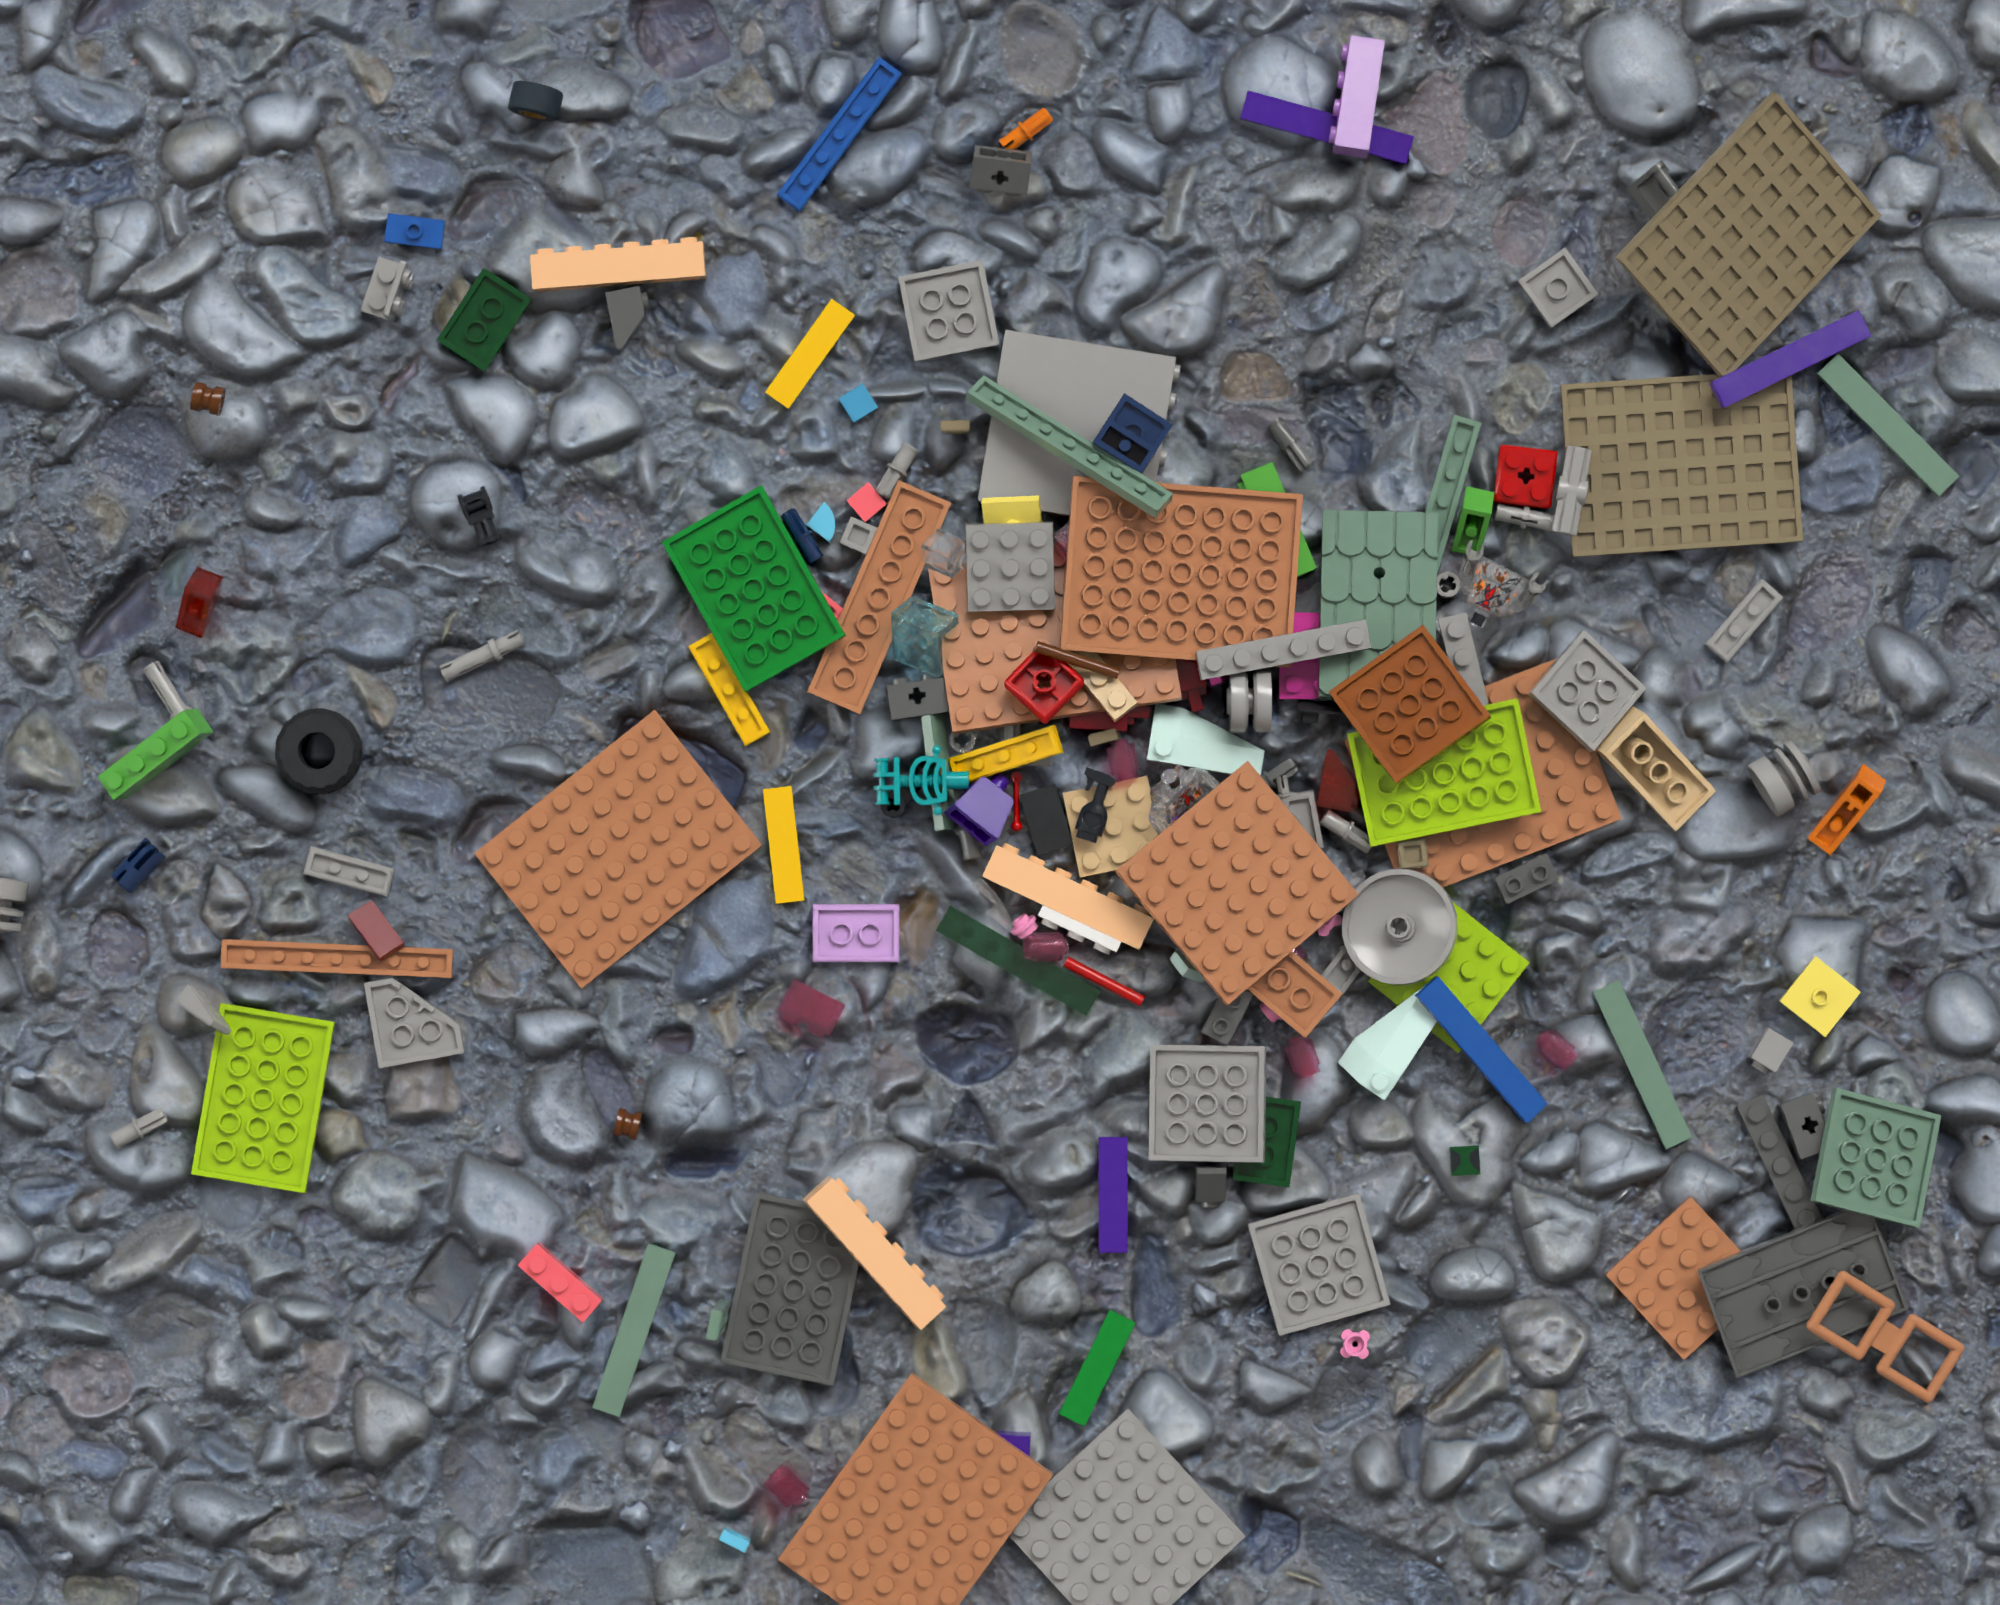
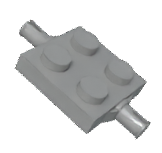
[1275,775,1324,848]

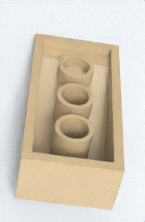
[1595,706,1716,831]

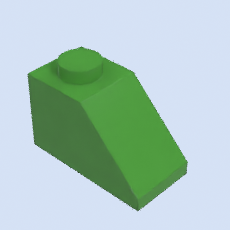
[1451,486,1494,554]

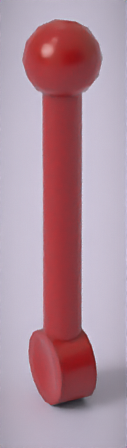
[1010,771,1023,832]

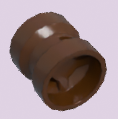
[190,382,226,416]

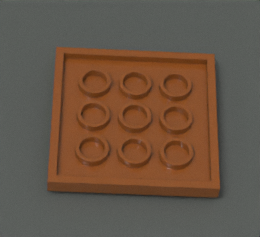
[1329,625,1491,785]

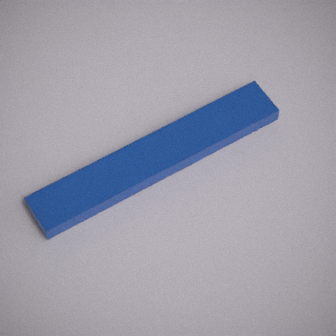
[776,57,902,213]
[1415,976,1548,1123]

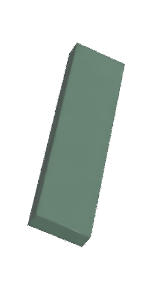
[921,714,958,831]

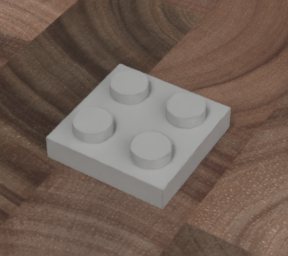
[1518,248,1598,328]

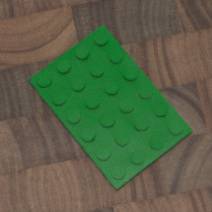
[662,485,846,693]

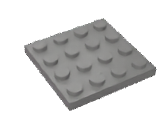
[1149,1045,1266,1162]
[1248,1193,1391,1336]

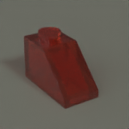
[175,566,224,638]
[1316,749,1360,813]

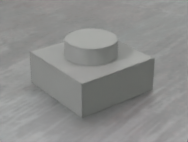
[840,517,877,555]

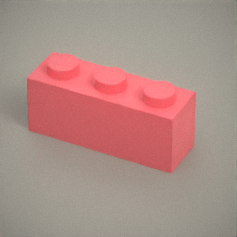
[517,1242,604,1322]

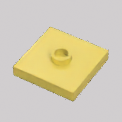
[981,495,1043,524]
[1779,956,1861,1037]

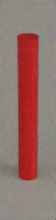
[1063,956,1145,1006]

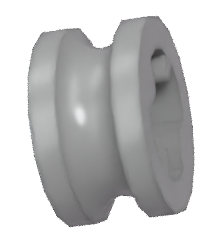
[1437,571,1461,598]

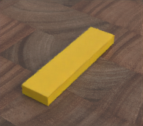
[765,299,855,409]
[688,633,770,746]
[948,725,1064,783]
[763,786,805,904]

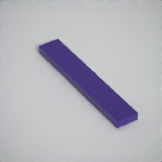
[1240,90,1414,165]
[1709,310,1872,409]

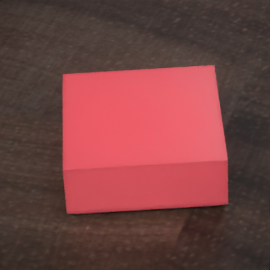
[846,482,887,523]

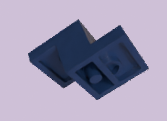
[1076,393,1173,477]

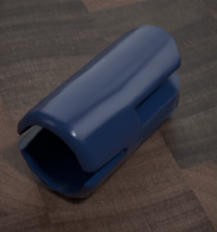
[111,838,166,893]

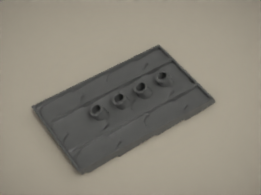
[1697,1210,1909,1378]

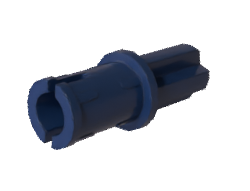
[781,508,824,564]

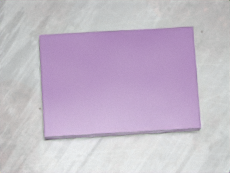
[813,904,899,962]

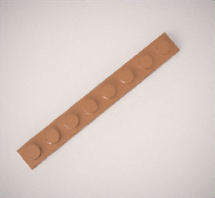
[221,939,454,978]

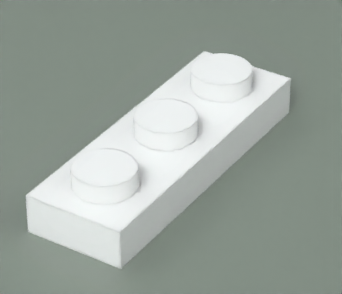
[1038,905,1121,955]

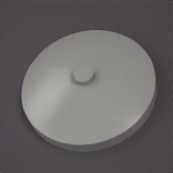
[1342,869,1458,985]

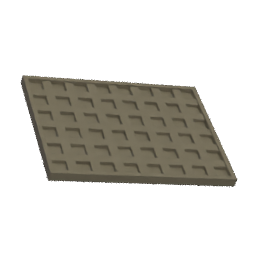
[1615,92,1882,377]
[1560,374,1803,557]

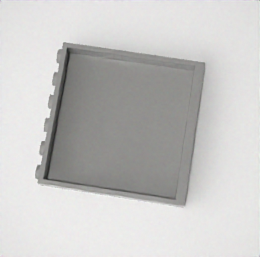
[978,330,1181,517]

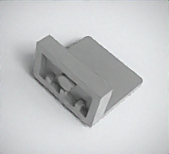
[360,256,415,323]

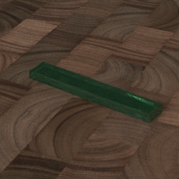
[936,906,1100,1016]

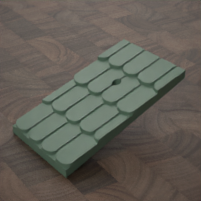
[1318,510,1438,701]

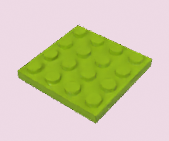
[1367,902,1530,1053]

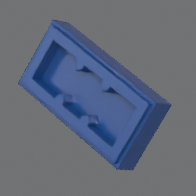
[384,213,446,250]

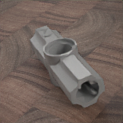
[1551,446,1592,536]

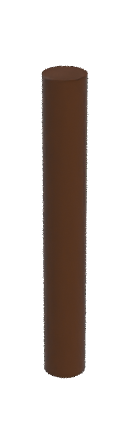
[1034,641,1120,679]

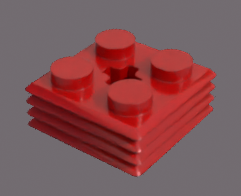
[1493,445,1558,509]
[1004,642,1084,724]

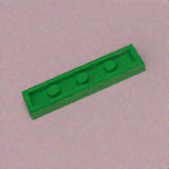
[1059,1309,1136,1427]

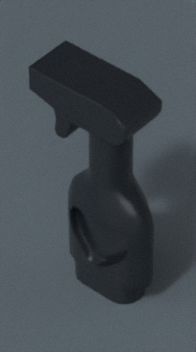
[1075,767,1116,843]

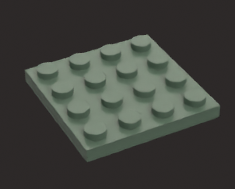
[1810,1088,1942,1228]

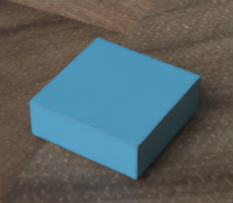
[839,383,878,423]

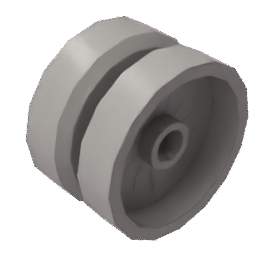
[1226,669,1272,733]

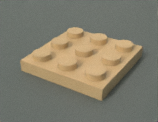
[1062,776,1159,878]

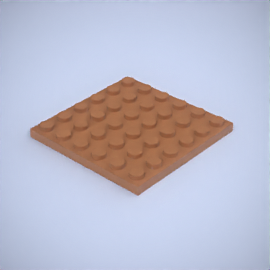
[1115,761,1359,1006]

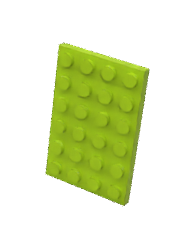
[1347,698,1542,847]
[191,1003,335,1193]

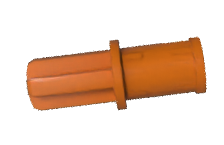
[999,108,1053,150]

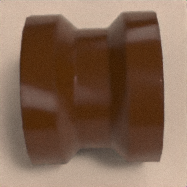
[613,1108,642,1141]

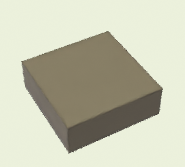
[941,420,970,435]
[1088,728,1122,746]
[1397,838,1429,869]

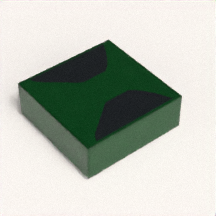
[1449,1145,1481,1176]

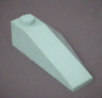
[1146,704,1265,776]
[1338,984,1437,1100]

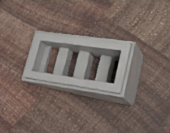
[177,984,231,1035]

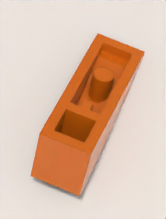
[1807,764,1886,855]

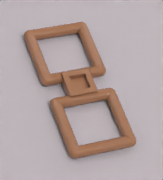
[1806,1271,1965,1403]

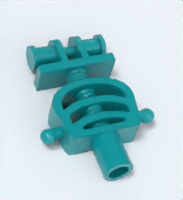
[873,745,969,816]

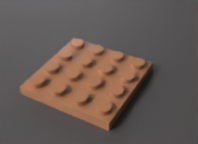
[1605,1196,1741,1360]

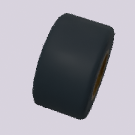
[508,81,563,122]

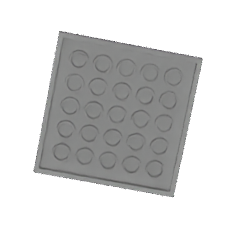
[1009,1408,1246,1605]

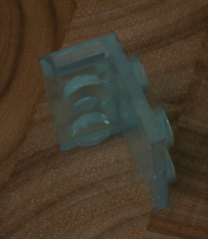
[891,596,959,677]

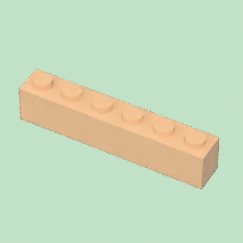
[530,237,707,292]
[982,843,1154,950]
[802,1176,946,1330]

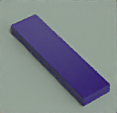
[1098,1137,1128,1253]

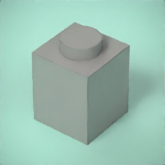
[1748,1027,1793,1074]

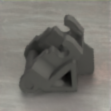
[1626,160,1679,220]

